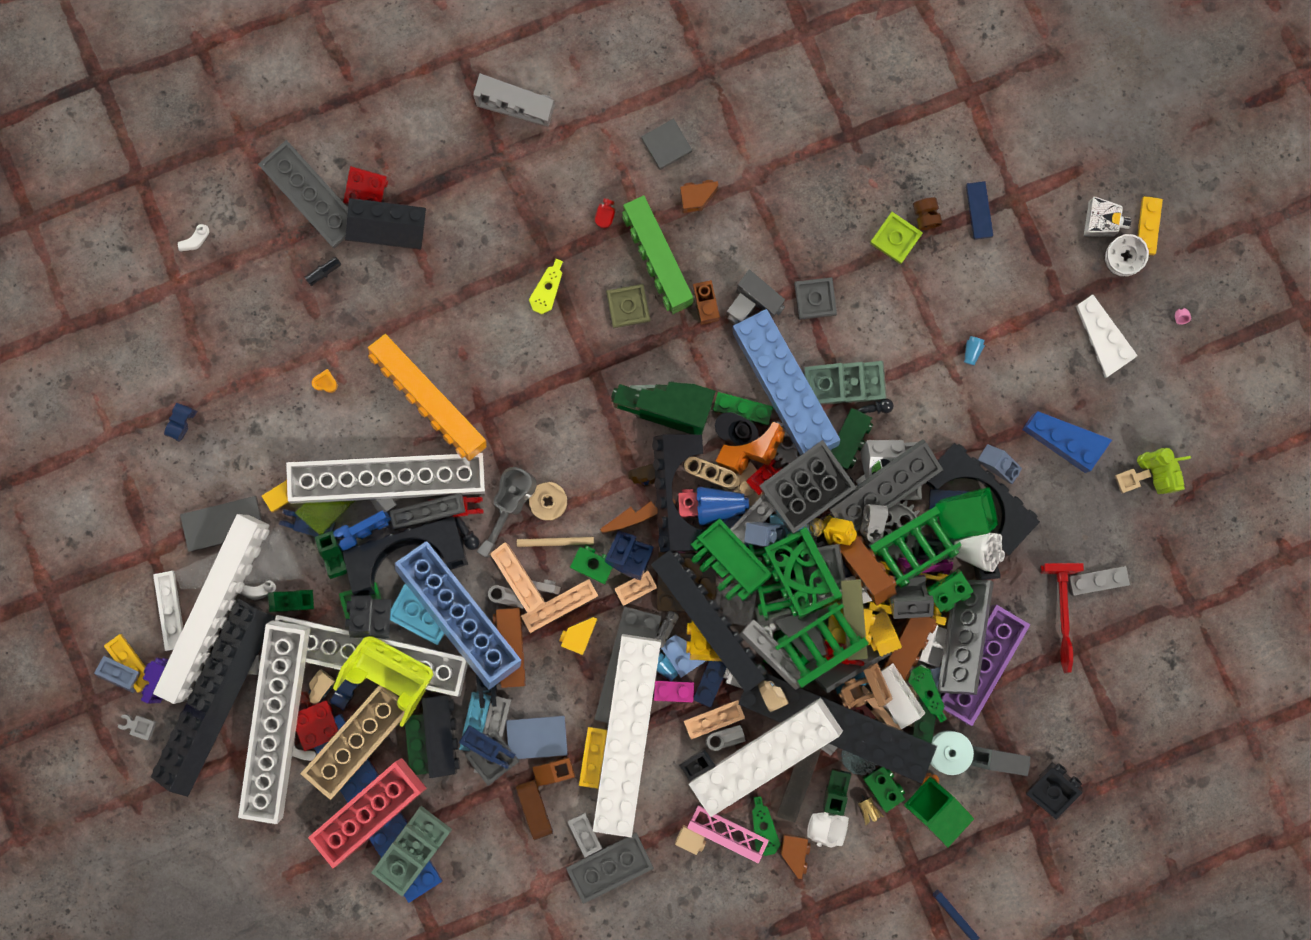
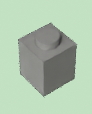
[726,293,756,325]

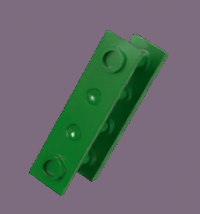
[869,506,962,589]
[749,533,810,621]
[775,602,869,687]

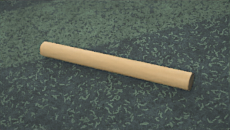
[517,537,594,547]

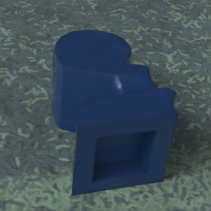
[164,403,198,442]
[330,679,361,711]

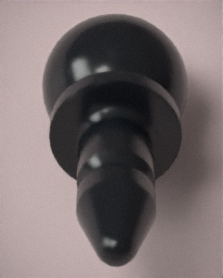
[857,398,894,414]
[456,517,480,550]

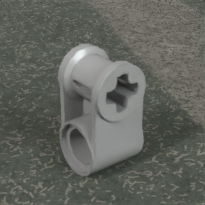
[860,504,888,543]

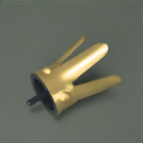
[858,795,884,825]

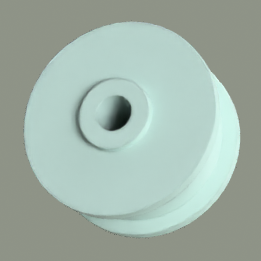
[931,730,974,775]

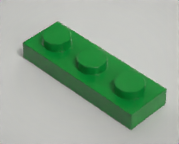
[713,392,773,426]

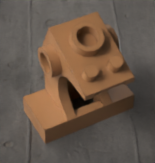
[839,663,893,709]

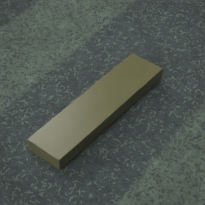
[841,579,868,660]

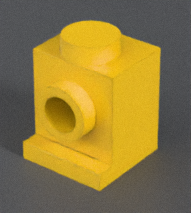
[823,517,857,546]

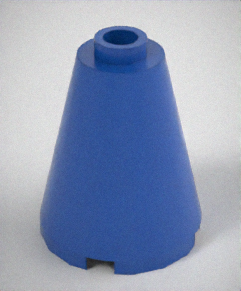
[697,487,749,525]

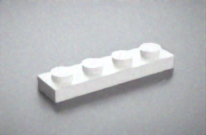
[153,571,183,651]

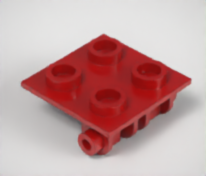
[343,166,388,204]
[296,700,339,751]

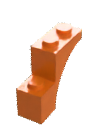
[716,422,785,475]

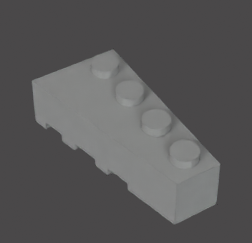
[473,74,555,127]

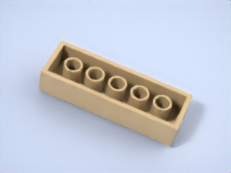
[301,685,405,800]

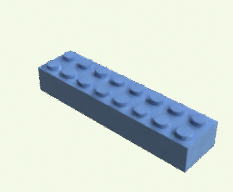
[733,309,840,456]
[395,541,521,690]

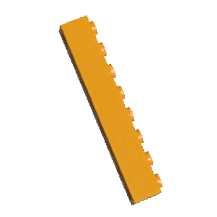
[368,334,487,461]

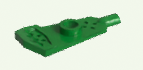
[908,665,947,723]
[752,796,781,856]

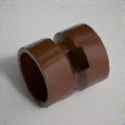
[913,197,943,231]

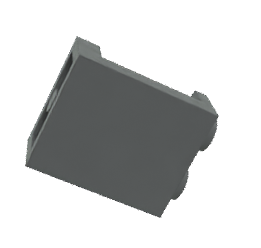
[888,575,934,619]

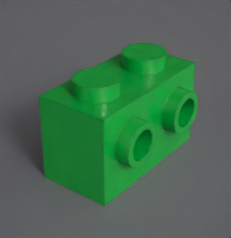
[927,569,974,612]
[862,766,906,812]

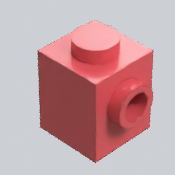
[678,489,698,518]

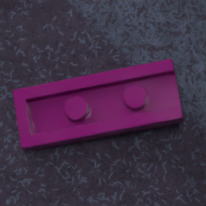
[897,557,953,575]

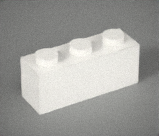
[881,663,925,729]

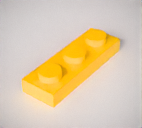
[1137,196,1163,256]
[104,634,149,693]
[579,727,607,789]

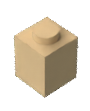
[675,825,706,855]

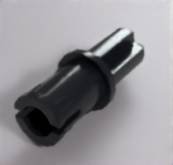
[304,257,341,286]

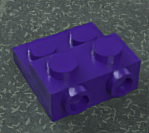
[141,657,169,704]

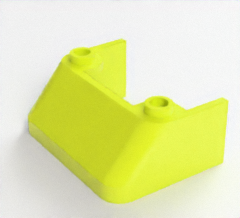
[333,636,433,727]

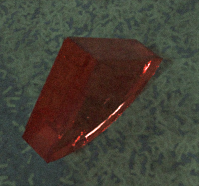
[300,691,315,708]

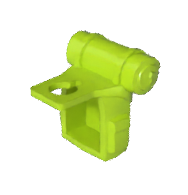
[1137,448,1191,494]

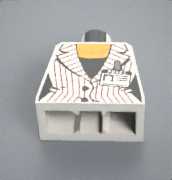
[1084,197,1131,236]

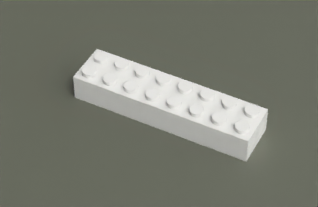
[689,698,843,817]

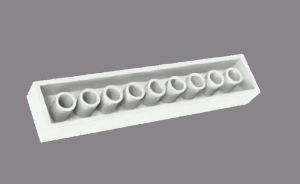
[286,453,485,504]
[153,514,269,704]
[275,615,468,696]
[238,621,311,824]
[593,634,661,837]

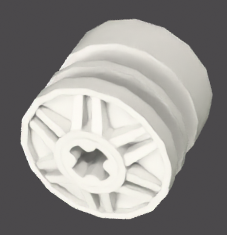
[1105,234,1149,276]

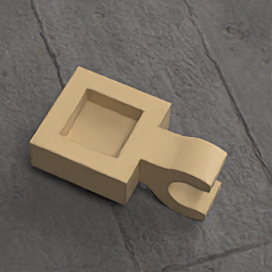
[1115,469,1151,494]

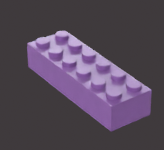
[941,605,1030,726]

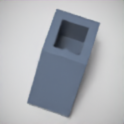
[978,444,1022,484]
[744,522,786,546]

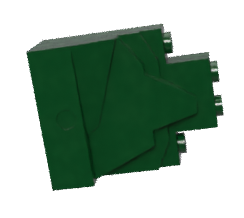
[611,382,716,435]

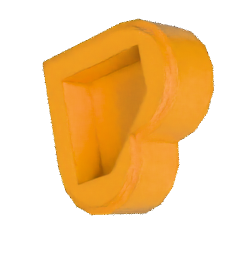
[312,369,338,393]

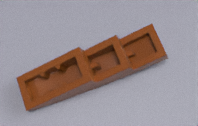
[600,499,676,534]

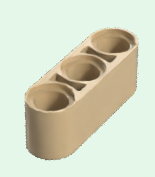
[684,457,739,490]

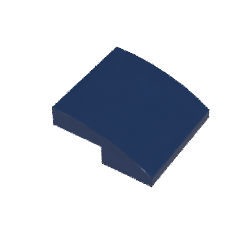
[605,530,654,581]

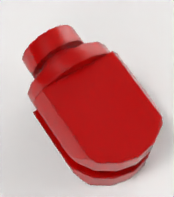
[594,198,615,228]

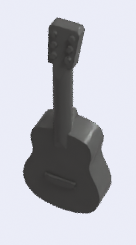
[477,467,537,558]

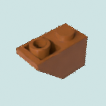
[680,180,718,213]
[693,280,720,325]
[532,757,575,786]
[780,833,811,879]

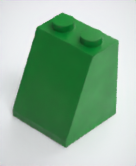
[936,487,999,539]
[904,777,974,847]

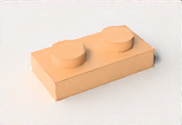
[615,571,657,606]

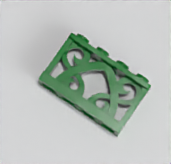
[762,527,842,620]

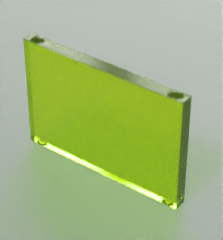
[295,500,356,535]

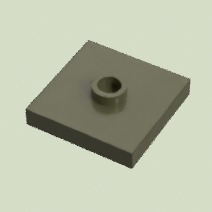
[606,284,650,329]

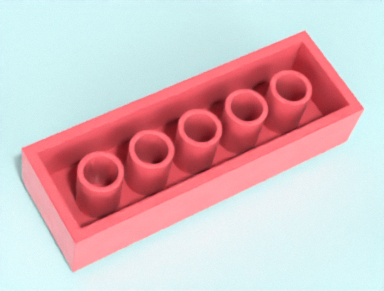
[308,758,427,868]

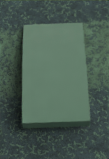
[805,361,887,404]
[371,806,452,897]

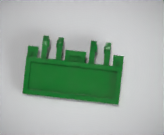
[691,518,772,601]

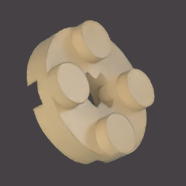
[529,482,567,521]

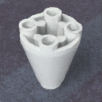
[953,533,1005,572]

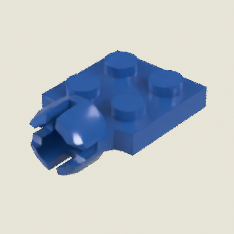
[333,510,391,550]

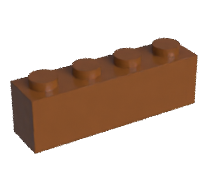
[833,535,897,606]
[493,608,526,688]
[880,615,938,683]

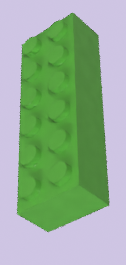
[622,195,693,315]

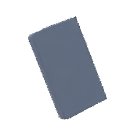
[94,656,140,693]

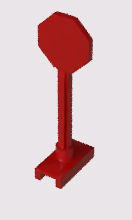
[1040,563,1084,673]

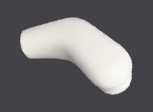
[178,224,209,251]
[239,580,276,600]

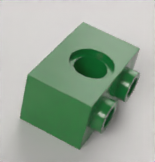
[570,545,613,585]

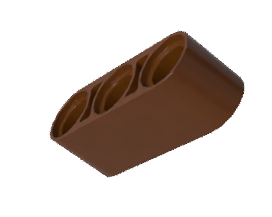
[516,780,553,840]

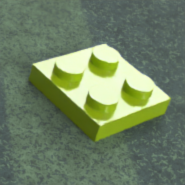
[870,212,923,265]

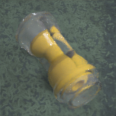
[804,512,835,538]

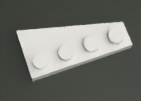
[1076,295,1137,378]

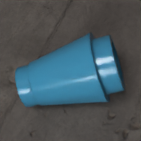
[964,336,985,365]
[657,652,678,681]

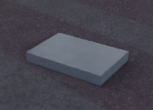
[506,716,568,759]

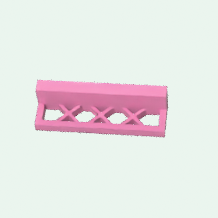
[687,805,769,863]

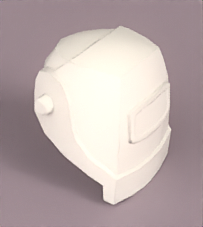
[807,812,849,847]

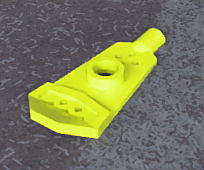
[529,259,563,314]

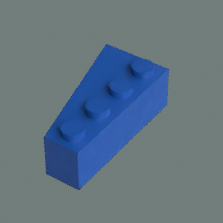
[1022,411,1112,473]

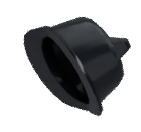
[714,412,758,446]

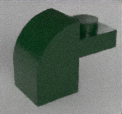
[315,531,347,580]
[268,590,314,612]
[823,768,851,816]

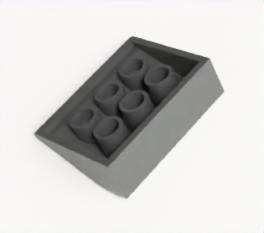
[759,440,857,534]

